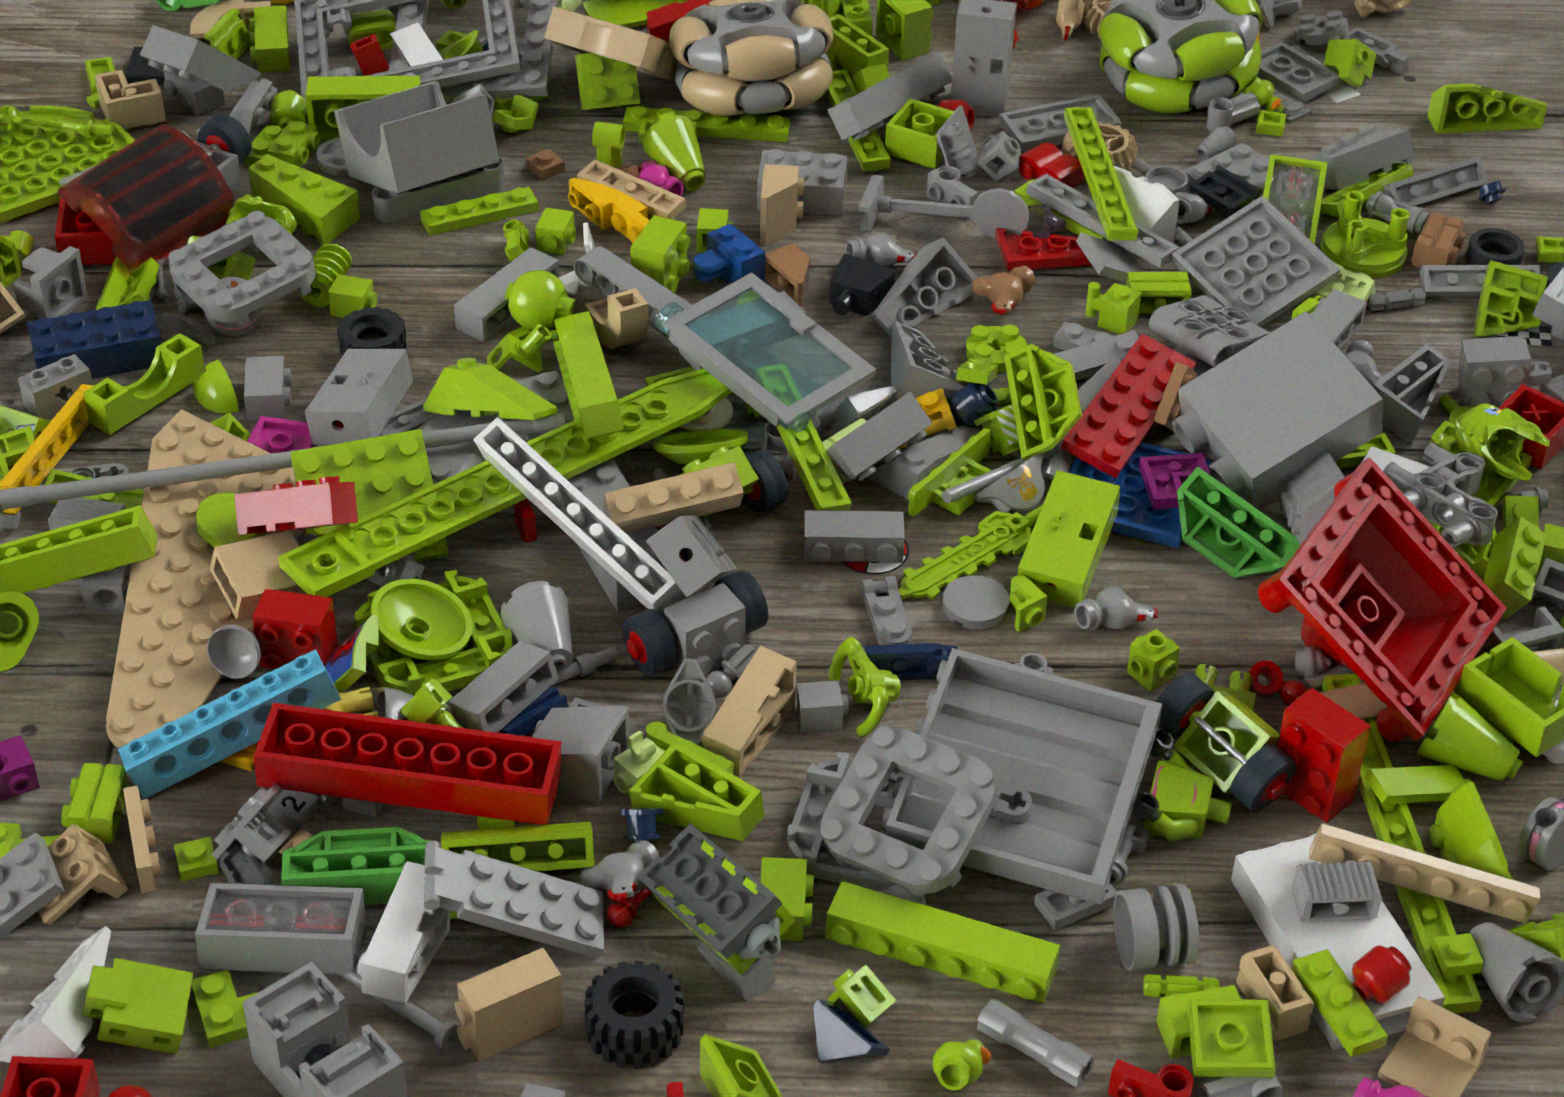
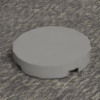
[942,576,1010,630]

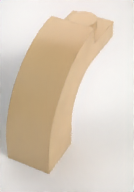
[190,0,271,46]
[584,288,649,349]

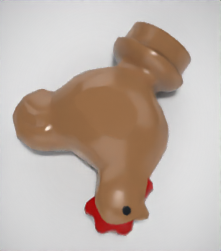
[972,266,1036,315]

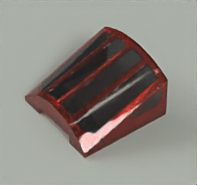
[57,124,234,270]

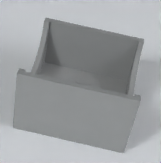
[334,81,500,193]

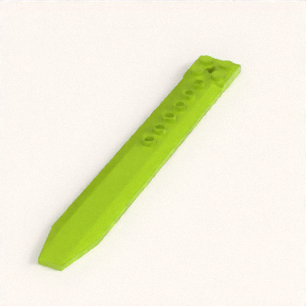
[278,368,732,597]

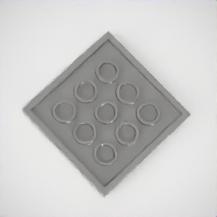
[1171,196,1341,327]

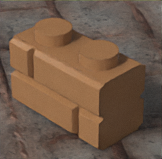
[1411,212,1467,268]

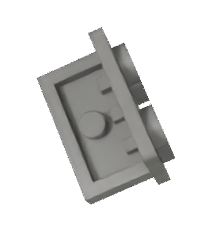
[212,783,292,862]

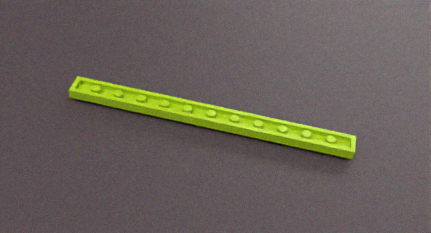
[1322,673,1482,1013]

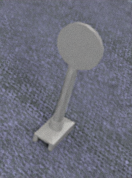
[858,175,1030,239]

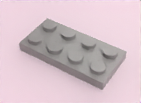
[999,94,1123,152]

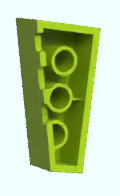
[249,154,360,245]

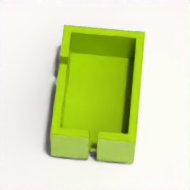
[1457,637,1564,757]

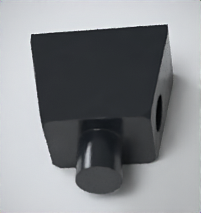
[829,253,895,315]

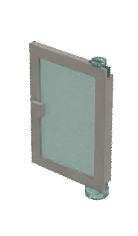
[655,272,877,432]

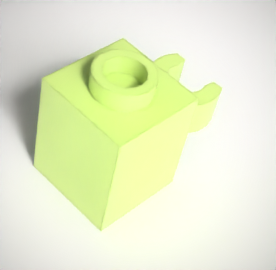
[613,730,664,796]

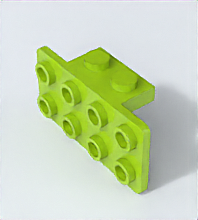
[583,0,688,29]

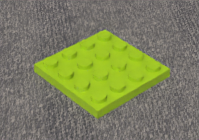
[290,429,449,562]

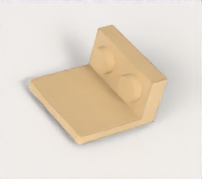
[38,824,128,925]
[1378,996,1492,1097]

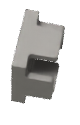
[13,246,88,319]

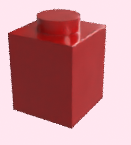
[350,33,389,76]

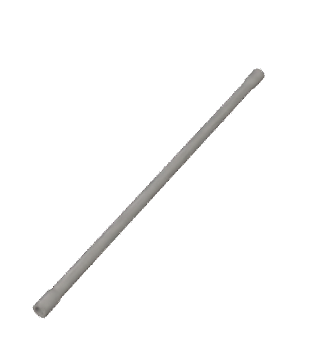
[0,411,565,510]

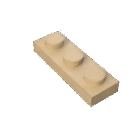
[123,785,161,894]

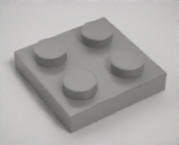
[0,833,65,936]

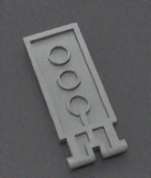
[424,841,604,959]

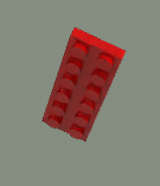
[1060,333,1196,478]

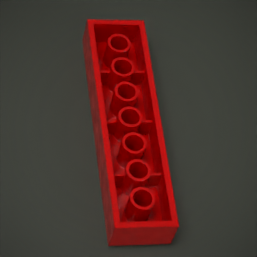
[253,703,562,826]

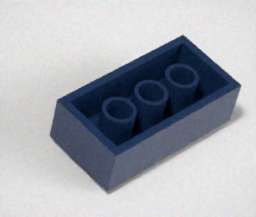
[27,300,162,379]

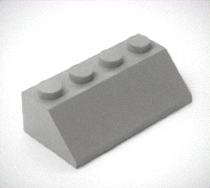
[1280,453,1344,545]

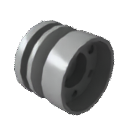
[1113,883,1199,971]

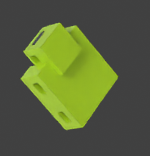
[82,958,193,1054]

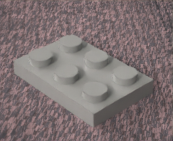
[1257,42,1340,103]

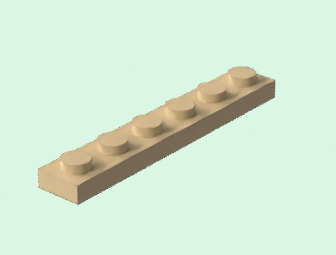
[1309,823,1540,924]

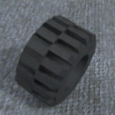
[584,961,684,1069]

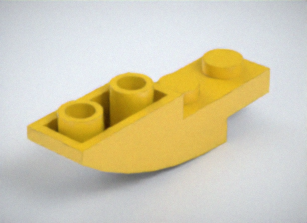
[568,178,650,243]

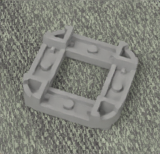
[168,211,317,327]
[820,726,999,898]
[787,752,905,891]

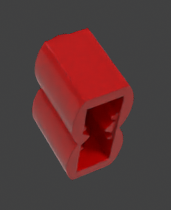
[1019,142,1083,188]

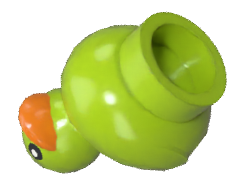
[1242,75,1284,113]
[932,1039,991,1090]

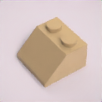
[760,164,804,246]

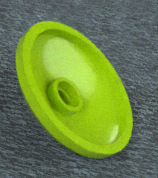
[653,428,749,465]
[370,579,473,660]

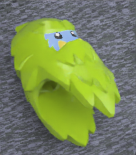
[1453,403,1550,481]

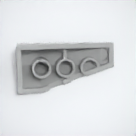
[891,321,966,400]
[867,425,981,500]

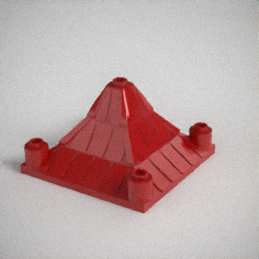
[1258,458,1507,742]

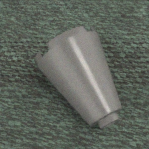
[501,581,573,674]
[1469,922,1564,1023]

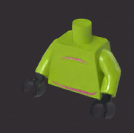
[1135,729,1232,842]

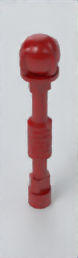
[608,886,652,928]

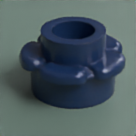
[1478,181,1506,204]

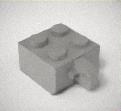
[1458,336,1552,408]

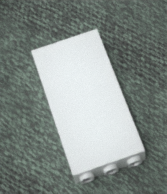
[1231,834,1445,1050]

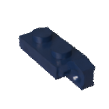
[864,643,958,680]

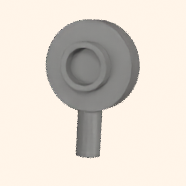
[1133,158,1188,194]

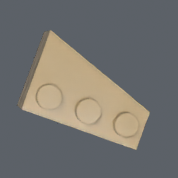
[701,645,797,776]

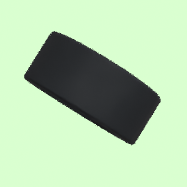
[1466,228,1525,265]

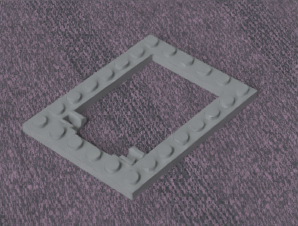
[294,0,521,115]
[389,0,558,102]

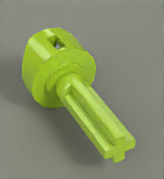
[401,678,463,728]

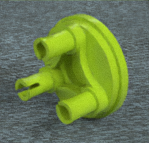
[1319,190,1410,279]

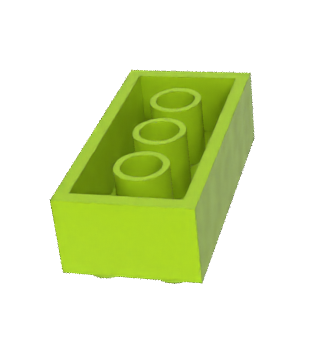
[305,76,421,142]

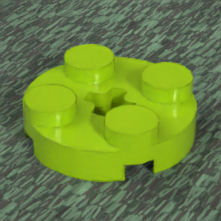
[965,325,1027,373]

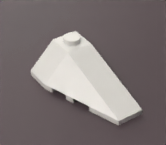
[1113,165,1180,244]
[0,926,111,1063]

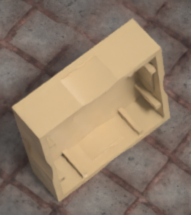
[544,6,678,83]

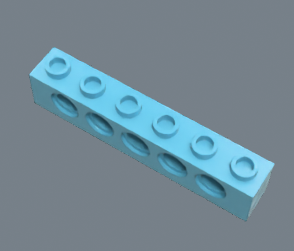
[118,649,341,799]

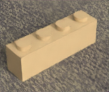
[602,462,744,534]

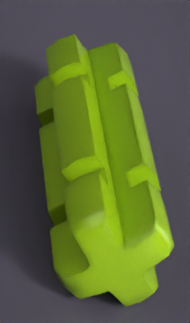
[1143,973,1220,997]

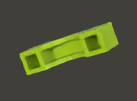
[83,333,205,435]

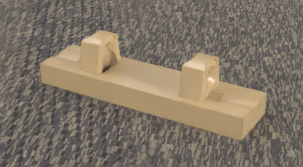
[577,159,686,220]

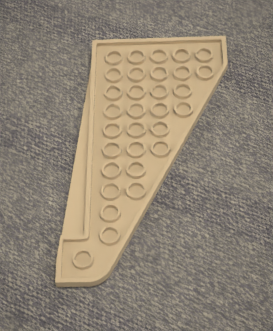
[106,409,306,748]

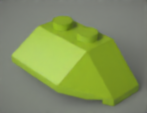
[1004,344,1082,461]
[1430,779,1514,880]

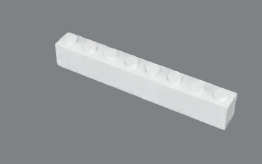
[473,417,686,617]

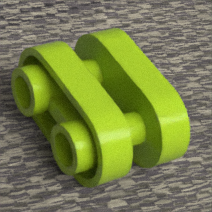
[343,10,397,50]

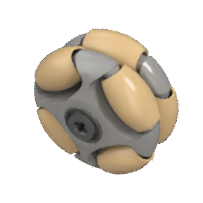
[669,0,834,116]

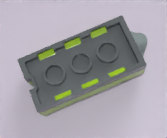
[637,823,796,976]

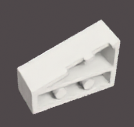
[357,861,450,1004]

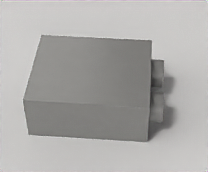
[1172,311,1383,509]

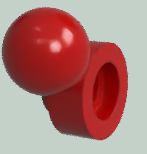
[1247,660,1308,706]

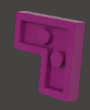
[1139,453,1211,509]

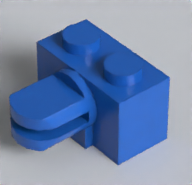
[694,224,765,283]

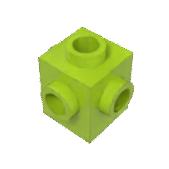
[1127,628,1180,692]

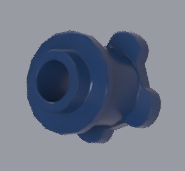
[620,808,663,845]

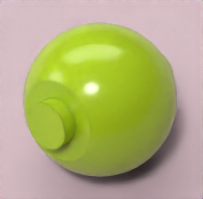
[505,270,575,331]

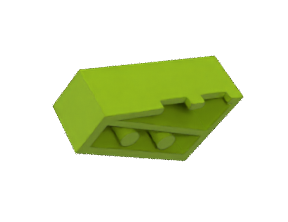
[629,741,765,841]

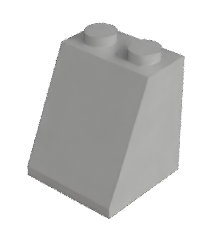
[533,705,630,806]

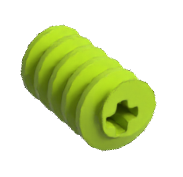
[301,243,352,307]

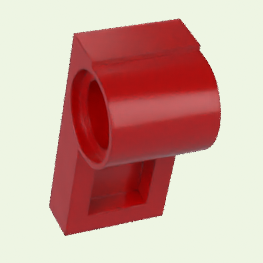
[1108,1059,1194,1097]

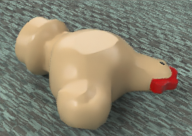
[1056,0,1085,41]

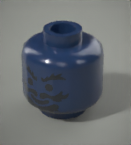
[951,382,998,427]

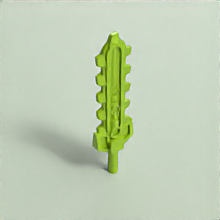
[898,505,1043,600]

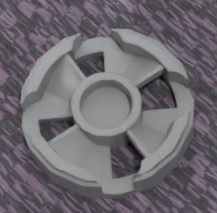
[316,137,349,176]

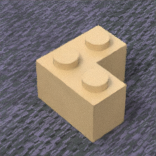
[95,70,166,131]

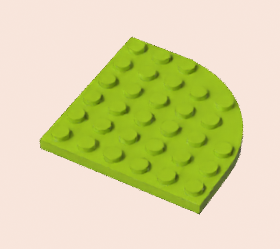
[0,106,141,223]

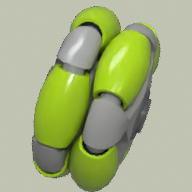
[1099,0,1263,113]

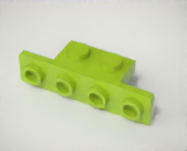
[95,243,160,310]
[907,428,992,517]

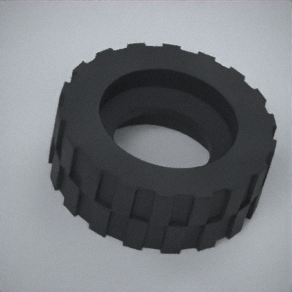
[338,307,407,355]

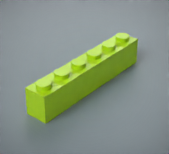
[0,505,158,593]
[826,881,1060,1003]

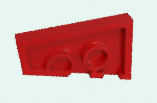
[995,228,1092,271]

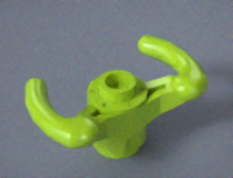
[828,637,901,737]

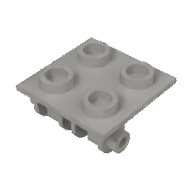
[936,105,978,178]

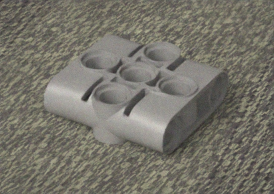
[1149,295,1269,367]

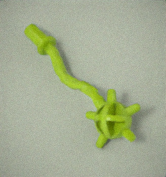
[0,105,113,137]

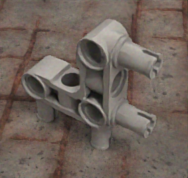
[1383,443,1498,549]

